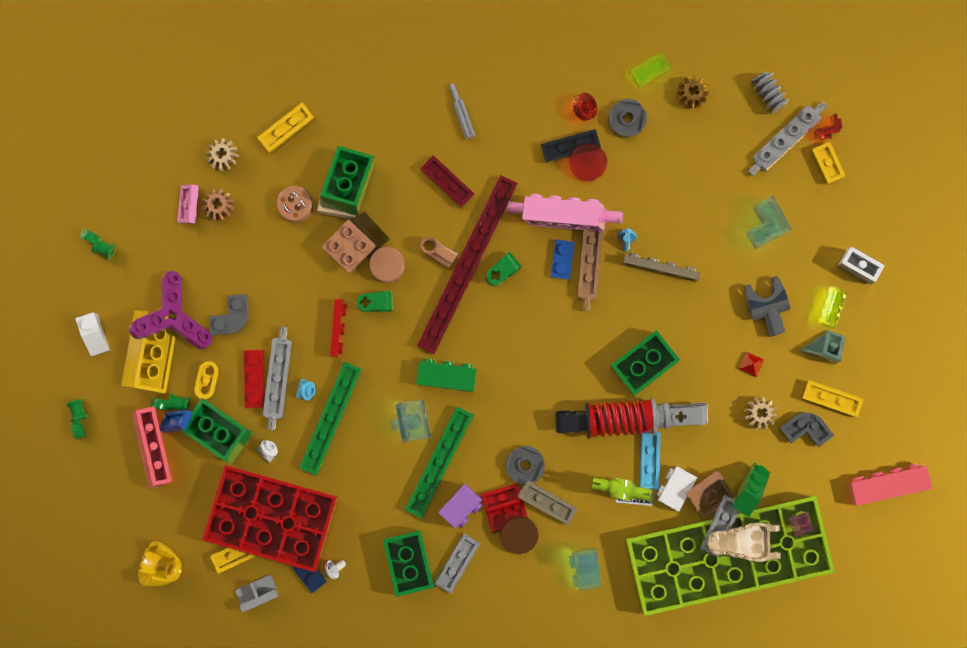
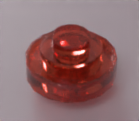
[573,93,597,121]

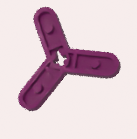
[129,271,212,349]

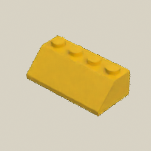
[121,310,176,394]

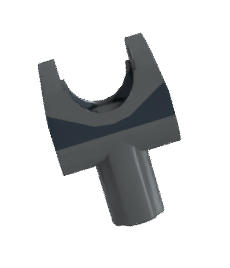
[745,276,790,337]

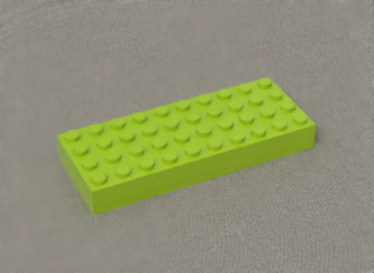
[625,496,835,616]

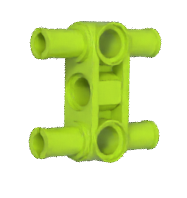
[591,477,652,502]

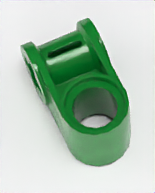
[486,252,522,286]
[357,291,394,312]

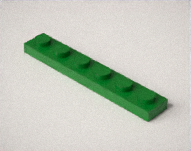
[299,362,362,476]
[405,406,474,519]

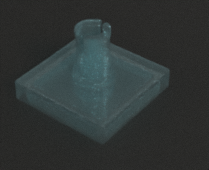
[391,400,431,442]

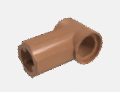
[420,237,458,268]

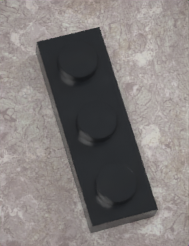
[541,129,601,163]

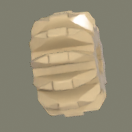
[206,138,239,171]
[744,397,777,430]

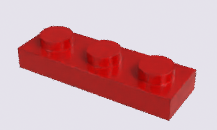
[330,299,347,358]
[244,350,265,408]

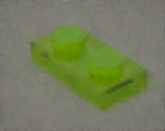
[630,52,672,88]
[819,286,847,328]

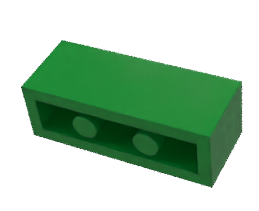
[416,358,477,393]
[732,463,771,517]

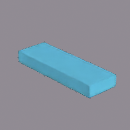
[640,432,661,490]

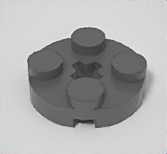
[608,99,647,138]
[506,446,545,485]

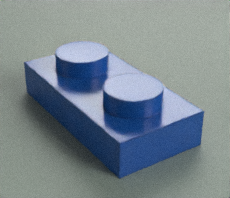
[550,239,575,280]

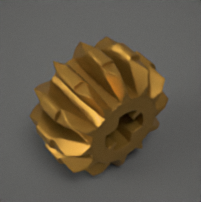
[676,76,709,109]

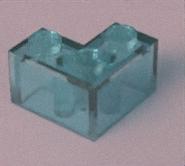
[746,196,792,250]
[568,548,602,591]

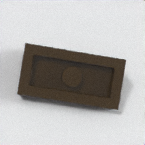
[351,212,390,259]

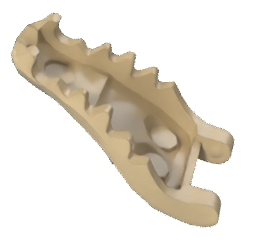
[708,523,781,562]

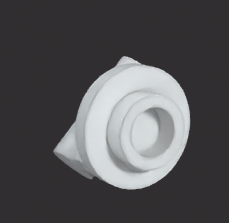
[255,440,278,463]
[324,560,346,579]

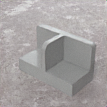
[236,575,280,612]

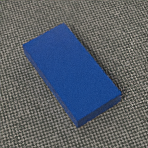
[159,410,193,433]

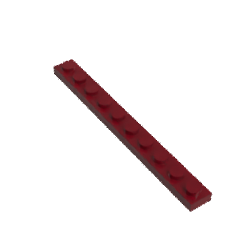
[417,175,518,355]

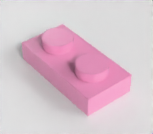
[177,184,198,224]

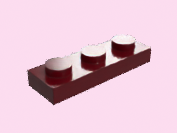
[420,155,475,208]

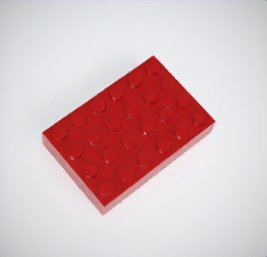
[202,465,338,573]

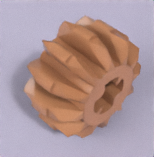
[202,189,234,221]

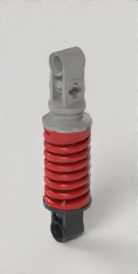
[555,398,708,439]

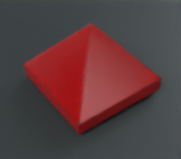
[739,352,764,377]

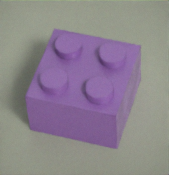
[438,484,482,528]

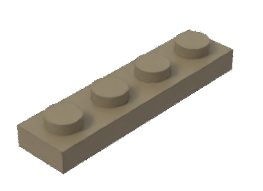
[622,253,700,282]

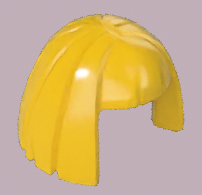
[138,541,182,587]

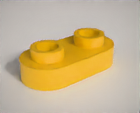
[194,361,219,400]

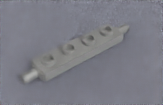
[747,101,827,176]
[263,327,292,430]

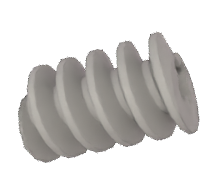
[751,72,790,114]

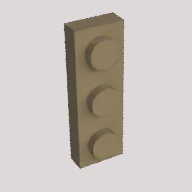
[517,480,578,525]

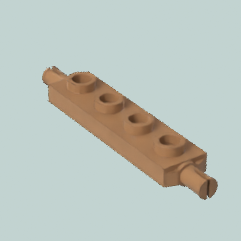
[577,230,603,311]

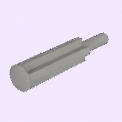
[449,83,476,139]

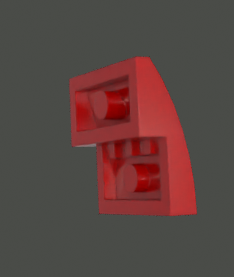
[481,483,528,534]

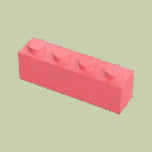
[132,407,172,489]
[848,463,932,506]

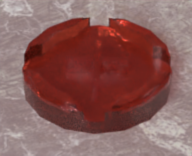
[569,143,608,181]

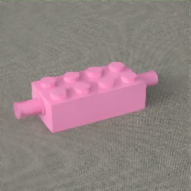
[507,194,623,232]

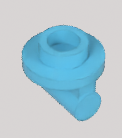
[618,229,637,251]
[296,379,315,400]

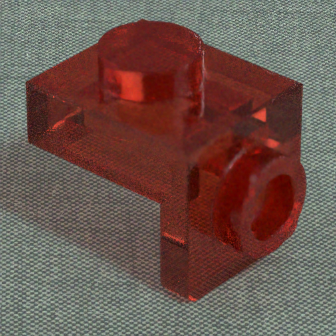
[814,114,842,141]

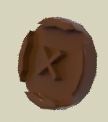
[500,516,539,554]

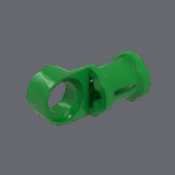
[79,228,117,260]
[150,393,191,411]
[66,399,88,440]

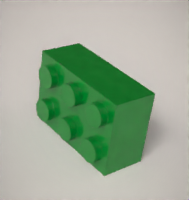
[320,146,375,215]
[610,330,680,397]
[182,398,253,465]
[383,530,435,597]

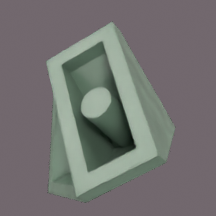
[799,330,846,364]

